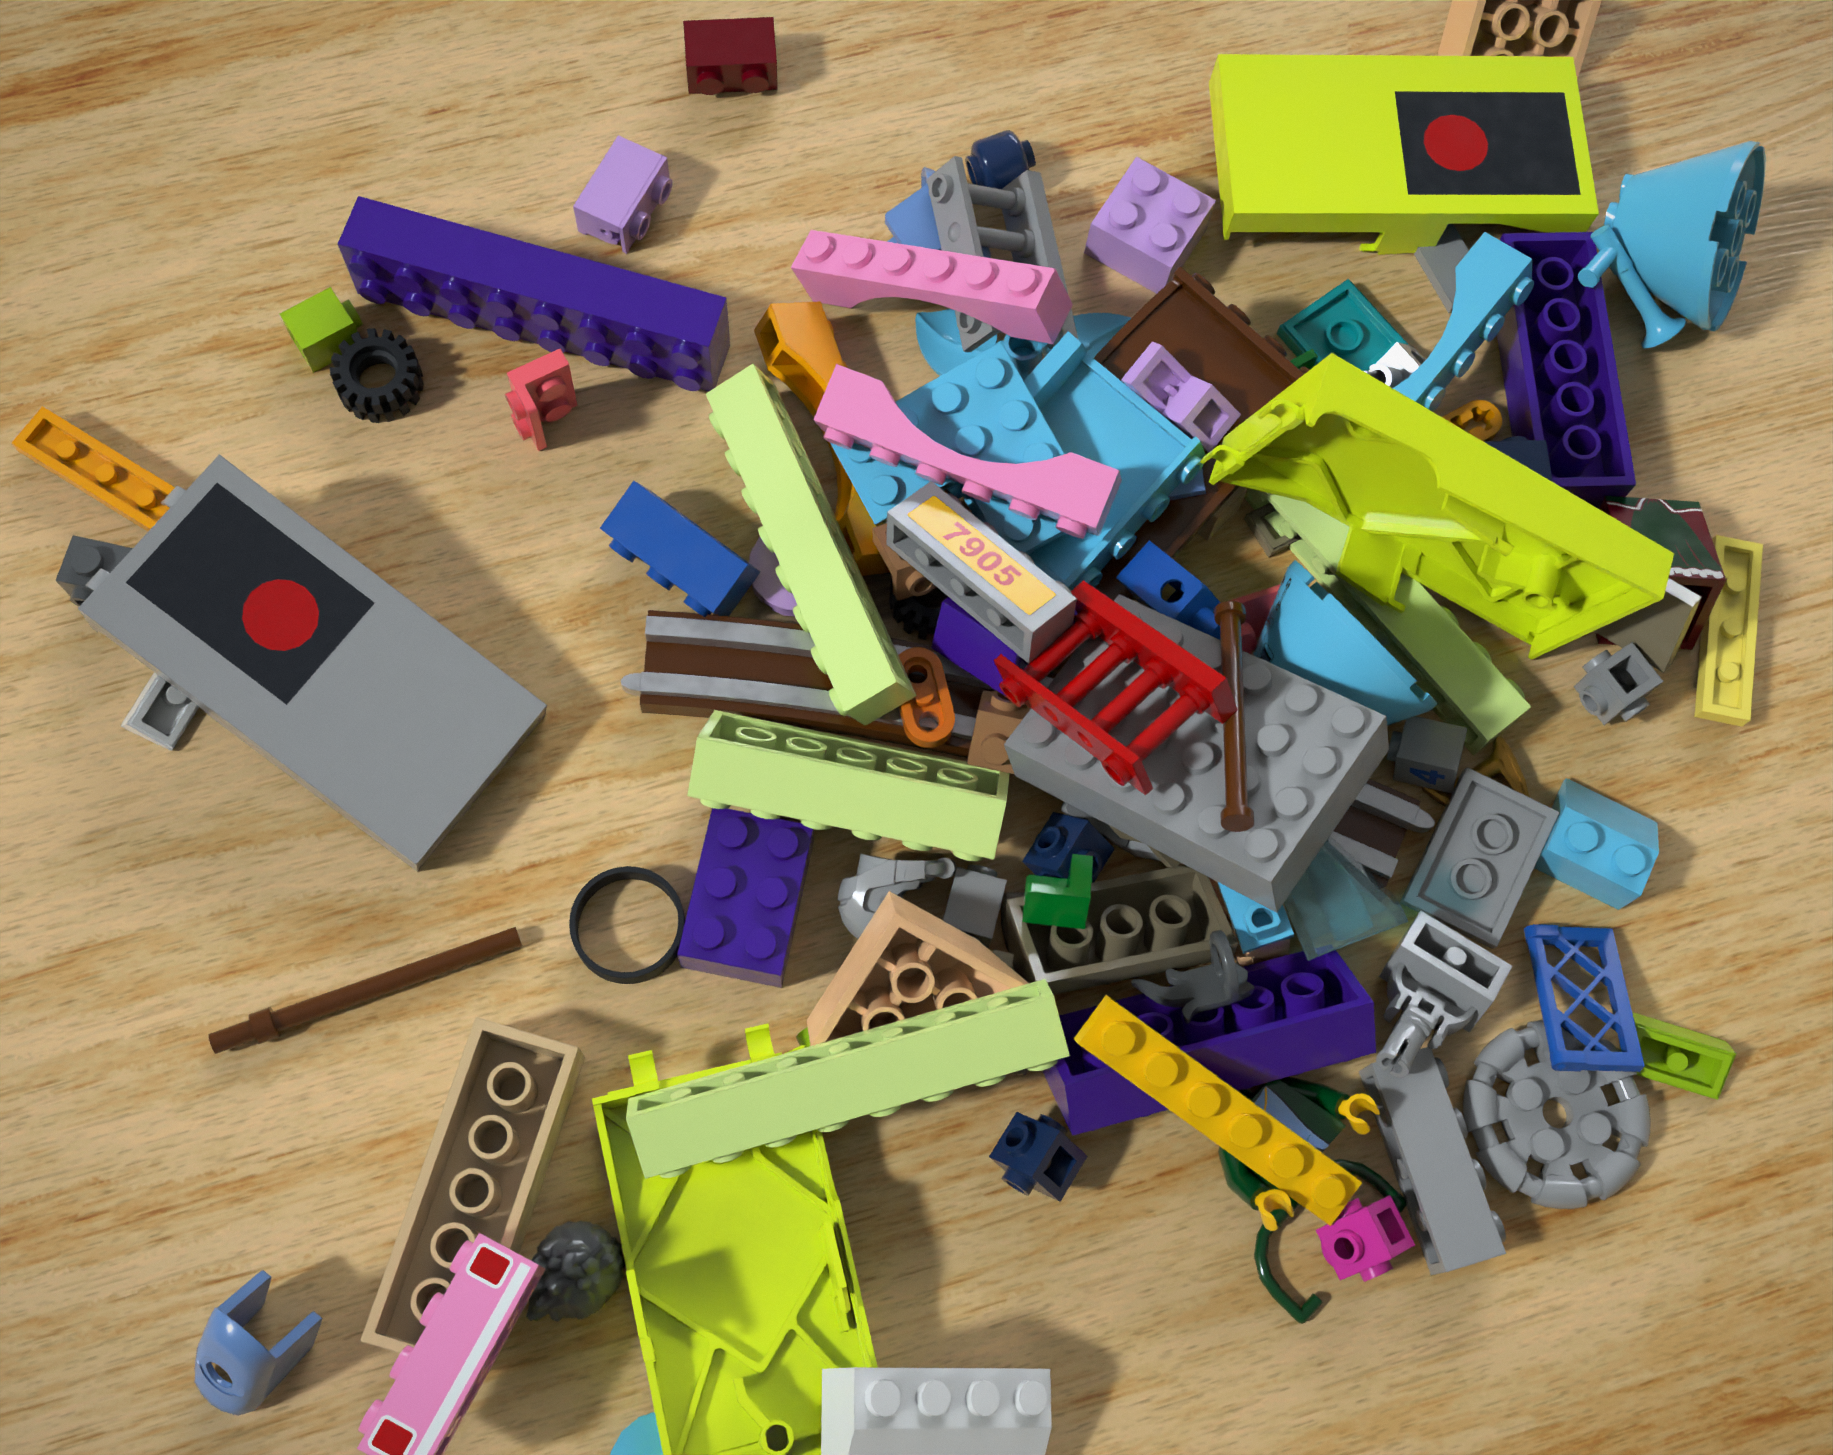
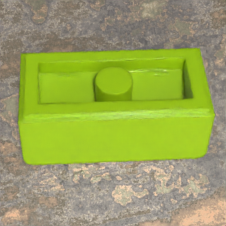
[1620,1012,1736,1100]

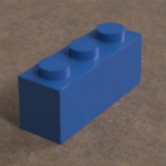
[600,481,761,617]

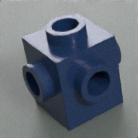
[1022,812,1114,883]
[989,1112,1088,1202]

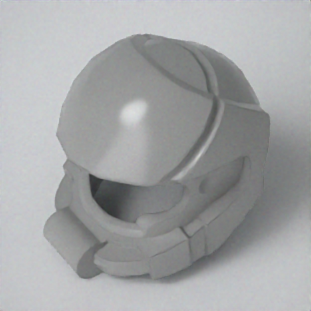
[838,853,956,939]

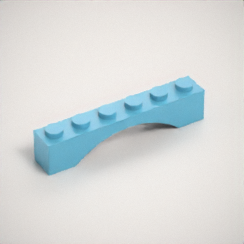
[1393,232,1534,412]

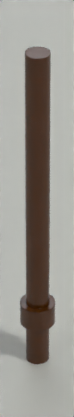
[209,927,522,1054]

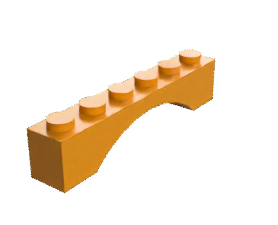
[754,301,890,576]

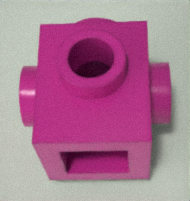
[1315,1195,1415,1282]

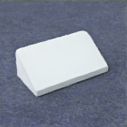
[121,672,199,751]

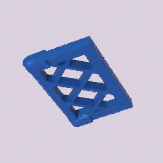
[1524,924,1645,1072]

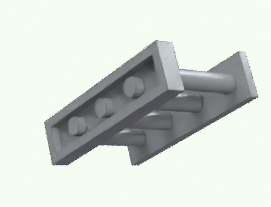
[927,156,1078,360]

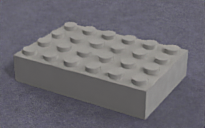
[1004,594,1389,913]

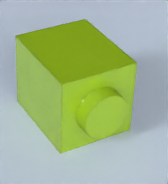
[280,287,363,373]

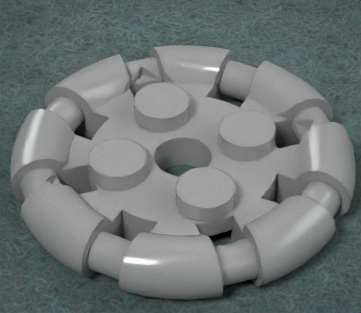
[1463,1020,1651,1209]

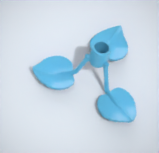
[915,309,1131,381]

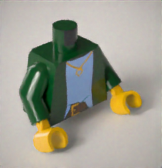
[1218,1077,1380,1231]

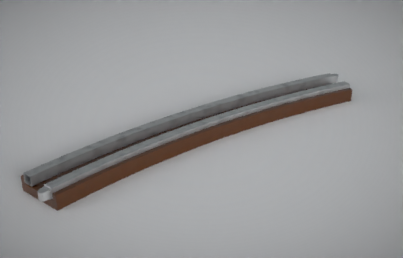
[621,610,1435,896]

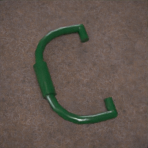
[1254,1159,1407,1324]

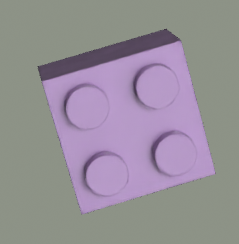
[1084,157,1216,294]

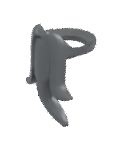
[1131,930,1255,1024]

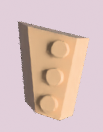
[807,891,1028,1046]

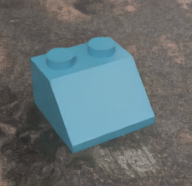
[1534,778,1659,910]

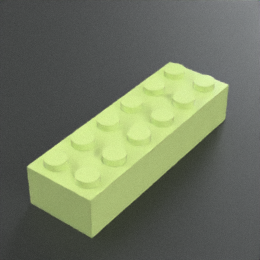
[687,710,1010,861]

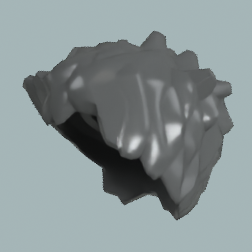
[526,1221,625,1322]

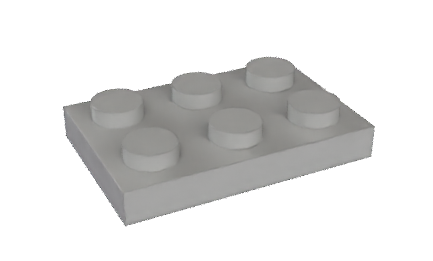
[1400,767,1560,949]

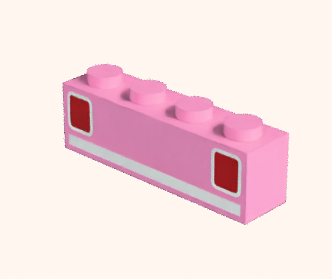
[357,1233,546,1455]

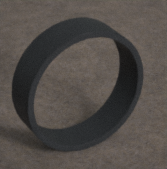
[569,866,685,984]

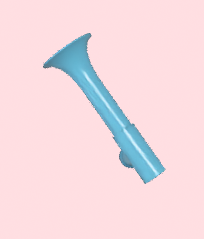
[1578,224,1686,349]

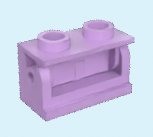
[573,135,672,254]

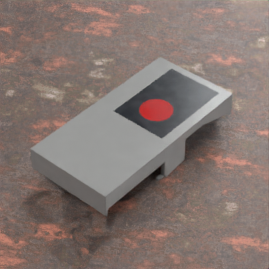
[78,454,547,872]

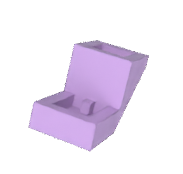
[1121,341,1241,452]

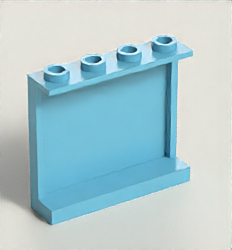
[945,331,1205,591]

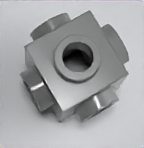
[1574,642,1664,725]

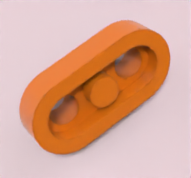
[898,647,955,748]

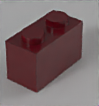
[683,17,778,95]

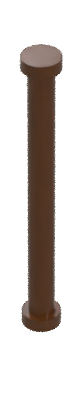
[1214,601,1254,832]

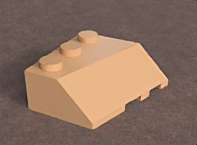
[1438,0,1602,80]

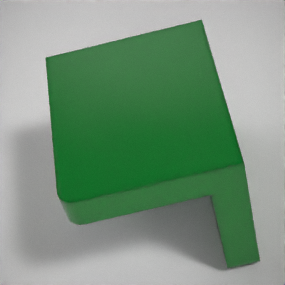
[1022,854,1093,929]

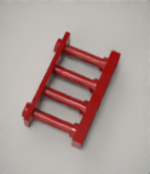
[993,580,1238,796]

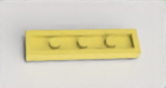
[1694,535,1763,727]

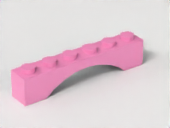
[791,230,1073,344]
[813,364,1122,539]

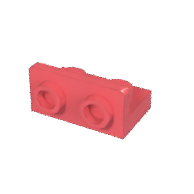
[505,349,578,451]

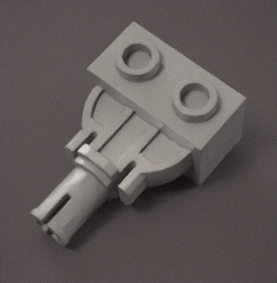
[1376,911,1512,1078]

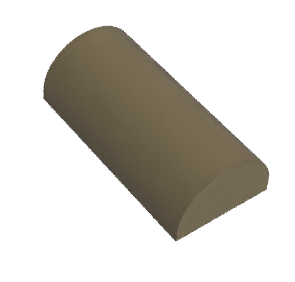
[1005,865,1238,995]

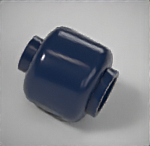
[965,130,1036,189]

